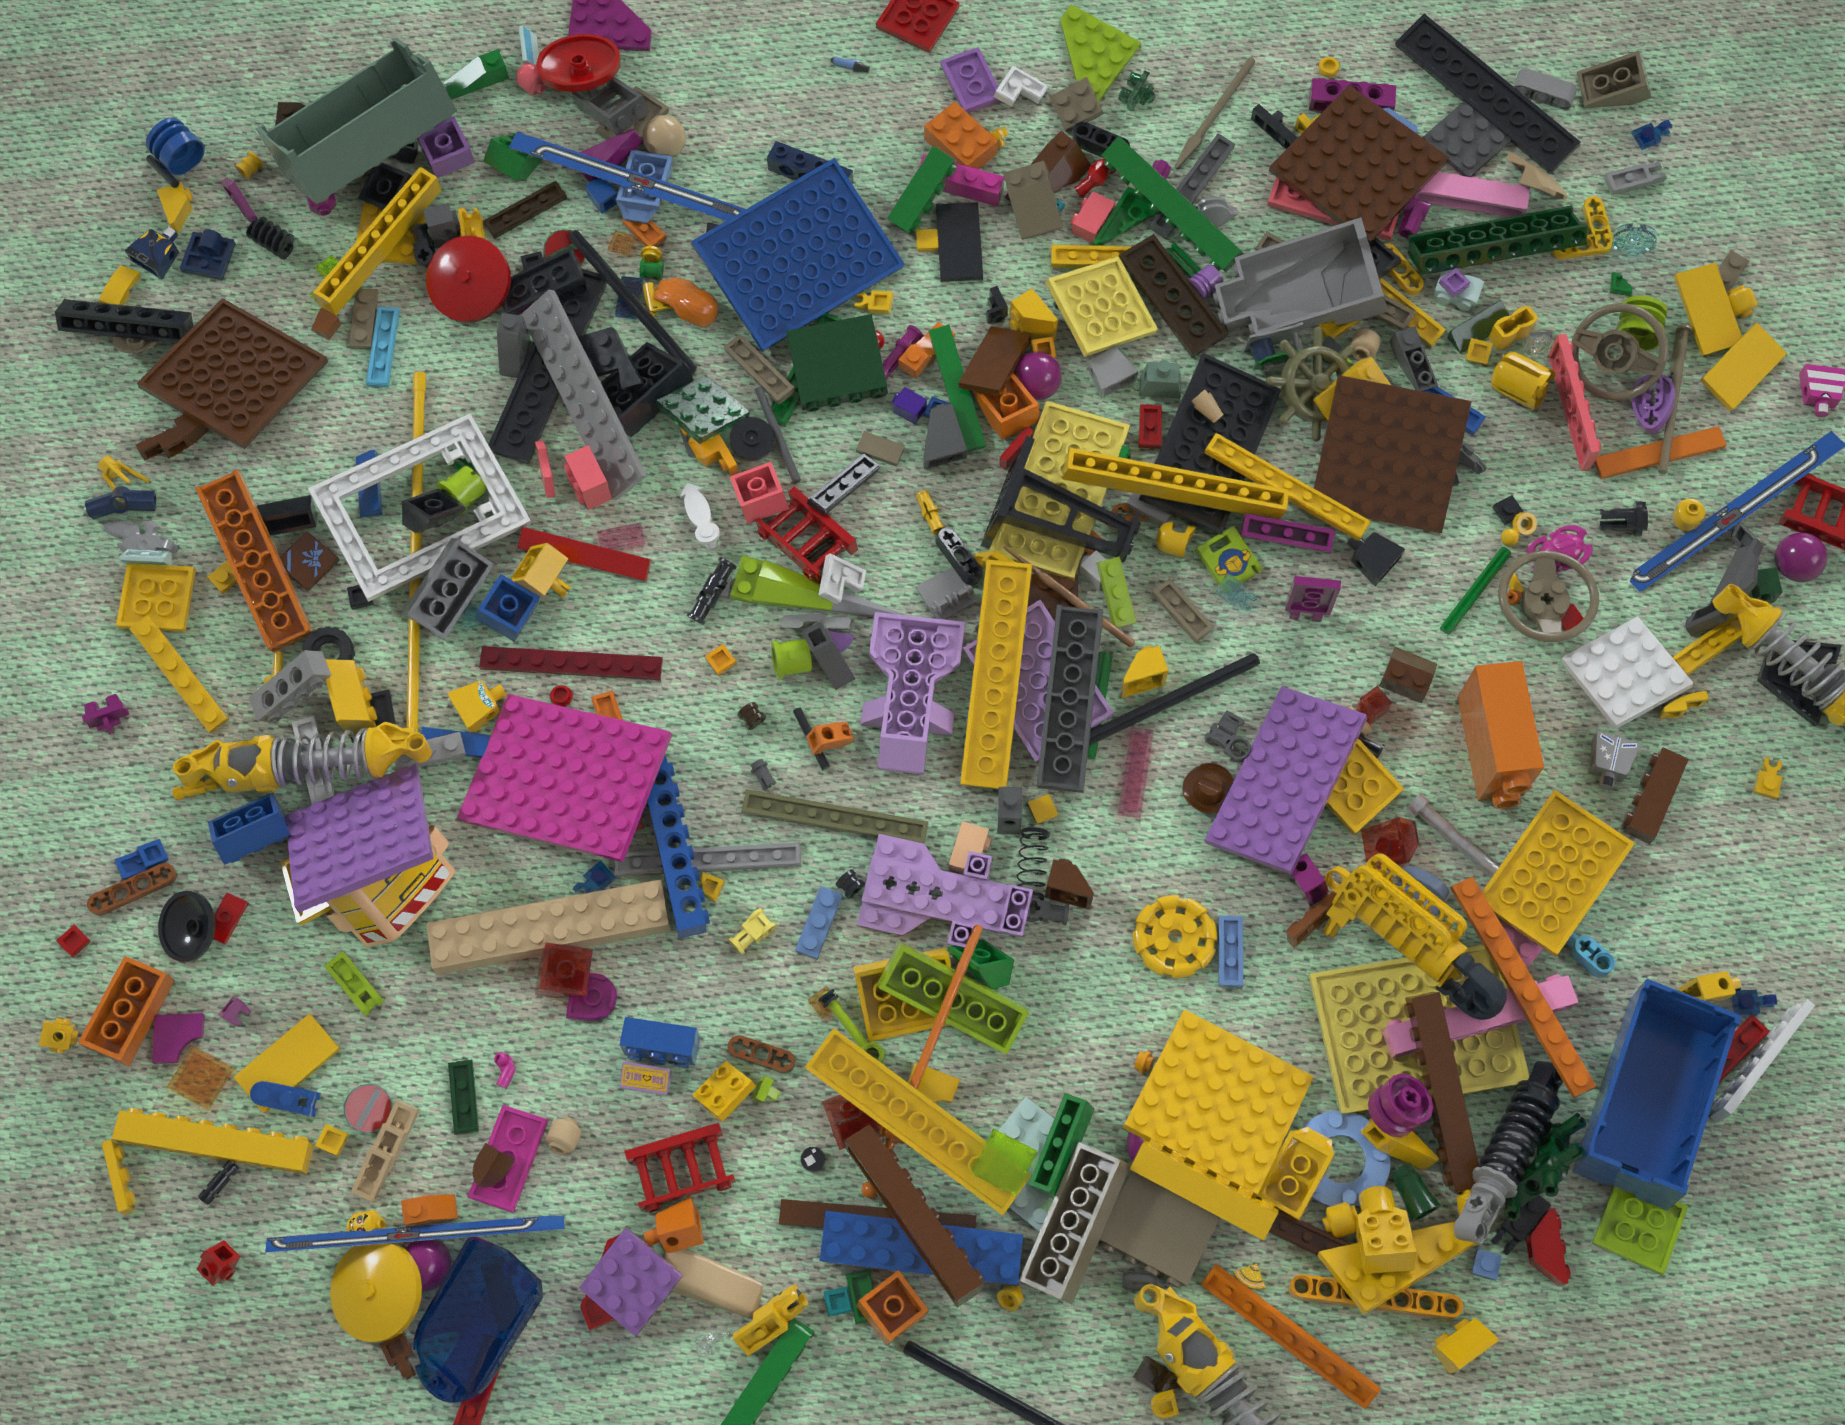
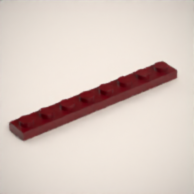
[479,646,663,681]

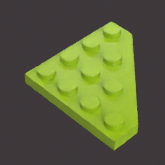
[1060,4,1141,102]

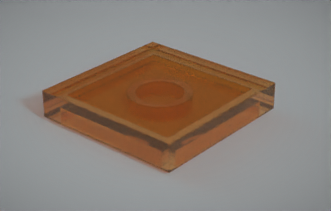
[166,1045,235,1111]

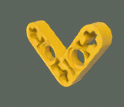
[1551,196,1614,259]
[1384,243,1424,296]

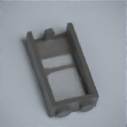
[571,77,650,136]

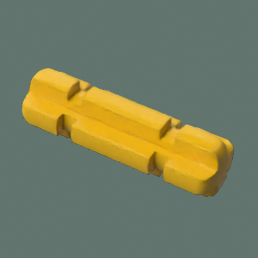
[172,777,219,800]

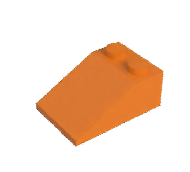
[972,373,1039,440]

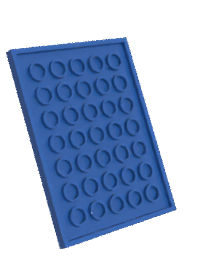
[691,158,905,352]

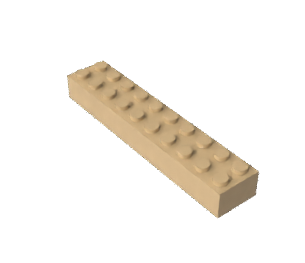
[426,880,671,975]

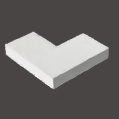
[993,66,1049,107]
[818,553,866,604]

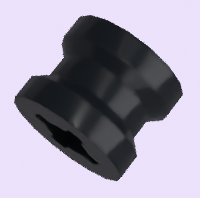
[835,869,865,899]

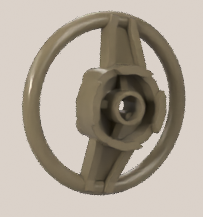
[1571,303,1668,401]
[1498,551,1599,642]

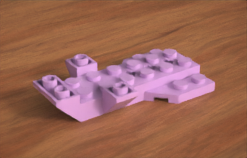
[861,612,965,775]
[857,834,1033,948]

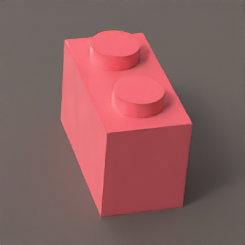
[1070,191,1115,243]

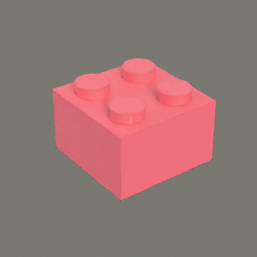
[563,445,612,510]
[730,462,789,524]

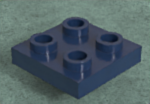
[180,229,236,280]

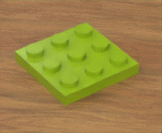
[1591,1186,1688,1276]

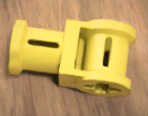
[728,908,777,955]

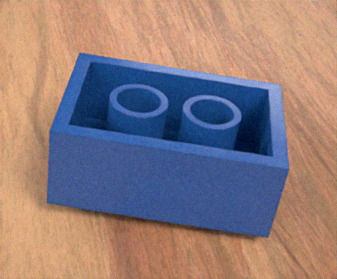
[208,793,290,865]
[619,1017,700,1069]

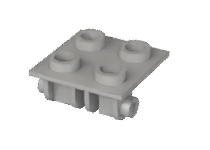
[916,567,977,620]

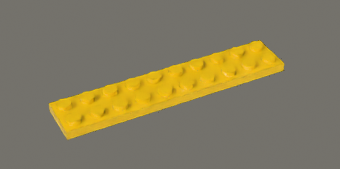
[960,559,1032,790]
[804,1028,1032,1216]

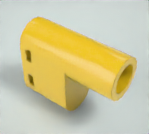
[643,282,673,316]

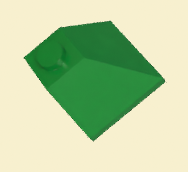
[947,939,1014,989]

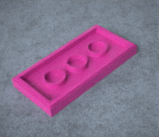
[467,1105,549,1213]

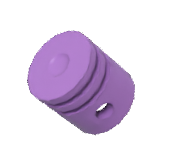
[1189,264,1224,300]

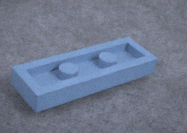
[795,886,843,960]
[1218,915,1243,988]

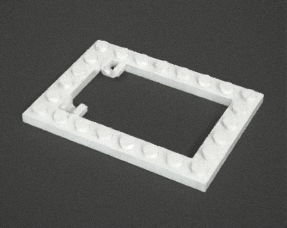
[308,414,531,602]

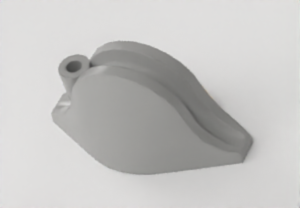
[1193,197,1238,228]

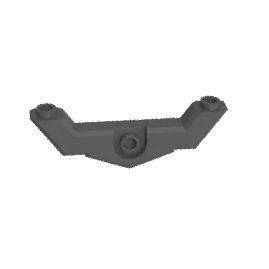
[1685,522,1763,637]

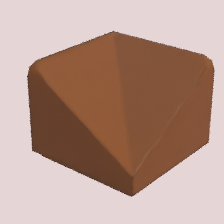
[311,308,342,340]

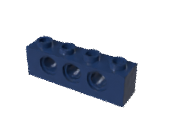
[767,141,853,185]

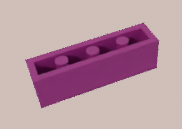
[1240,513,1335,553]

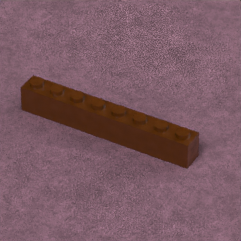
[1404,991,1479,1192]
[845,1124,984,1308]

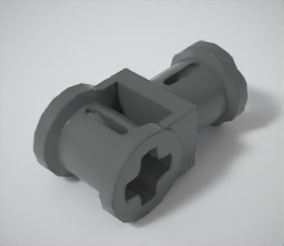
[1026,897,1069,925]

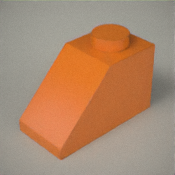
[401,1194,458,1227]

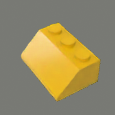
[325,659,377,738]

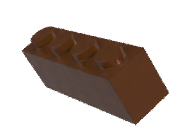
[1623,747,1689,844]

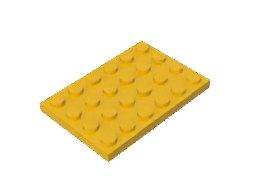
[1482,789,1635,957]

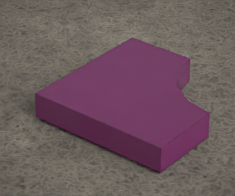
[221,177,258,223]
[152,1013,205,1064]

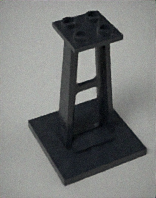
[980,436,1141,563]

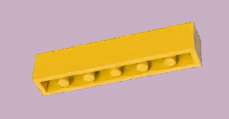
[1130,1139,1278,1241]

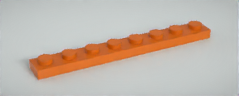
[1201,1264,1381,1409]

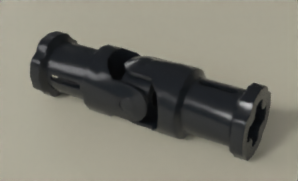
[686,557,737,625]

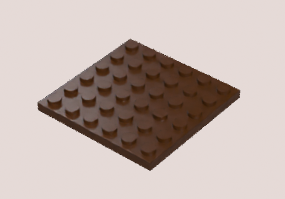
[1269,85,1449,244]
[137,298,328,449]
[1314,375,1472,533]

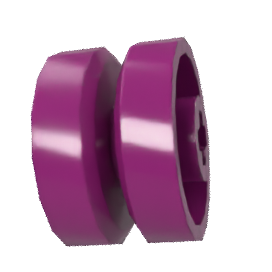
[1368,1073,1433,1138]

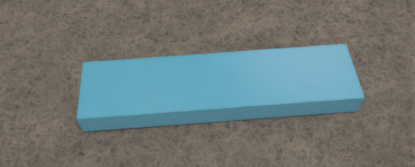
[366,307,400,387]

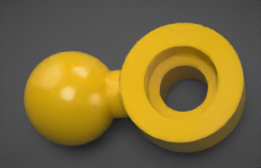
[1501,512,1537,546]

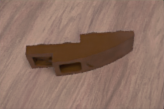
[135,414,210,461]

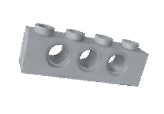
[249,650,331,723]

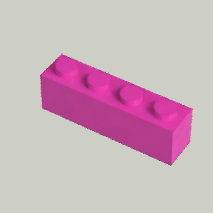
[919,154,1004,207]

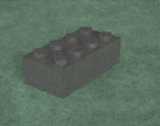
[402,538,495,640]

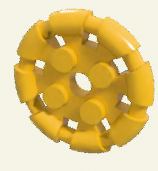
[1132,895,1218,978]

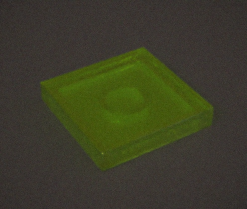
[971,1128,1038,1196]

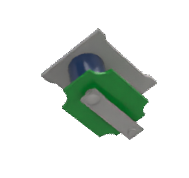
[1242,322,1307,372]

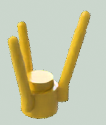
[98,456,150,501]

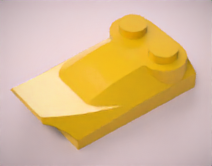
[1257,1126,1335,1221]

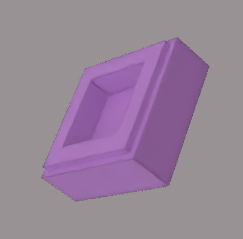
[1439,268,1470,298]

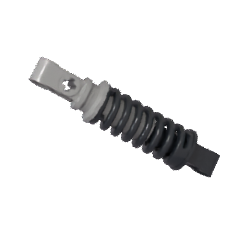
[1454,1061,1563,1244]

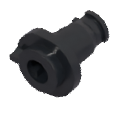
[1600,501,1648,537]

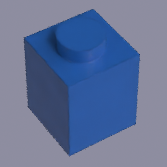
[585,178,617,214]

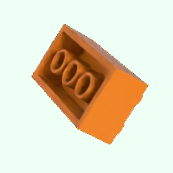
[78,956,175,1067]

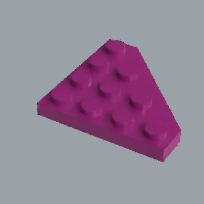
[568,0,652,51]

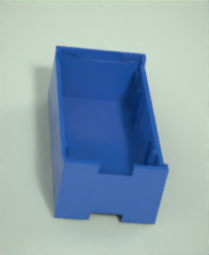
[1572,979,1741,1211]

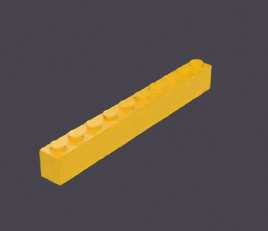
[1062,448,1289,520]

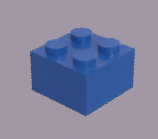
[475,574,540,642]

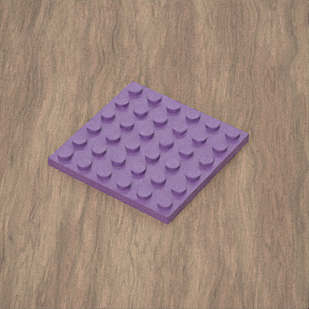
[285,764,434,913]

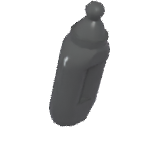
[1122,1272,1170,1291]

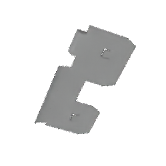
[780,612,851,629]

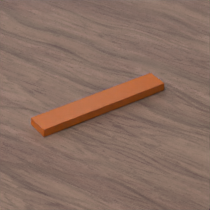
[1594,426,1727,479]

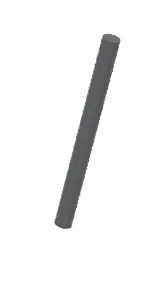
[755,386,801,484]

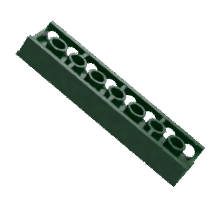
[1407,205,1588,275]

